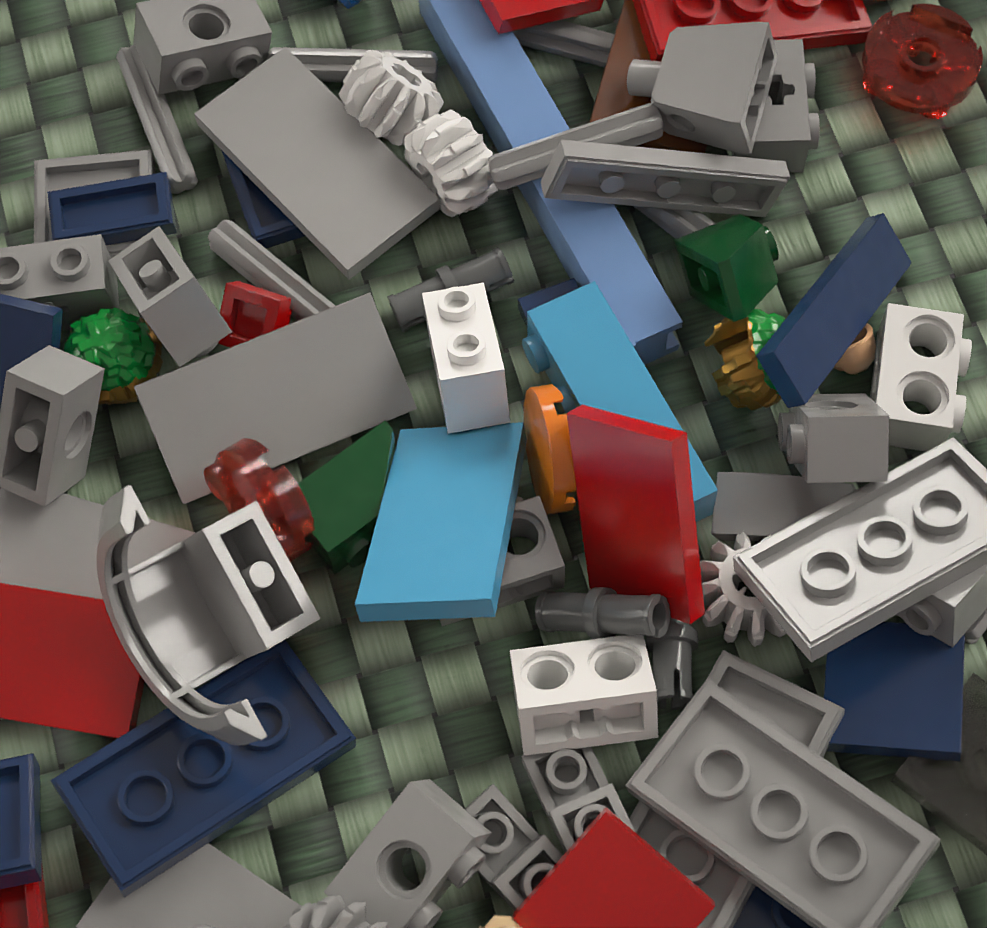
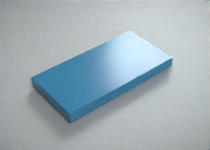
[355,422,527,622]

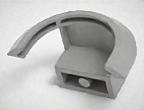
[96,485,321,746]

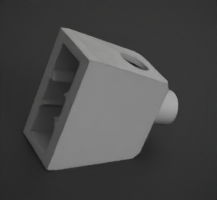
[627,22,778,155]

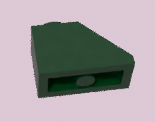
[674,214,779,322]
[281,421,396,574]

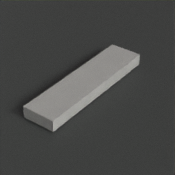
[540,139,790,217]

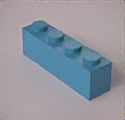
[522,281,718,522]

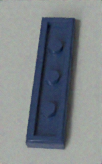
[756,213,912,408]

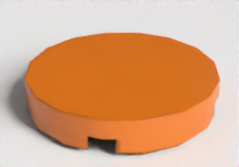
[524,384,576,515]

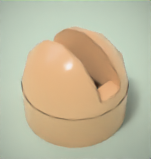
[833,323,876,375]

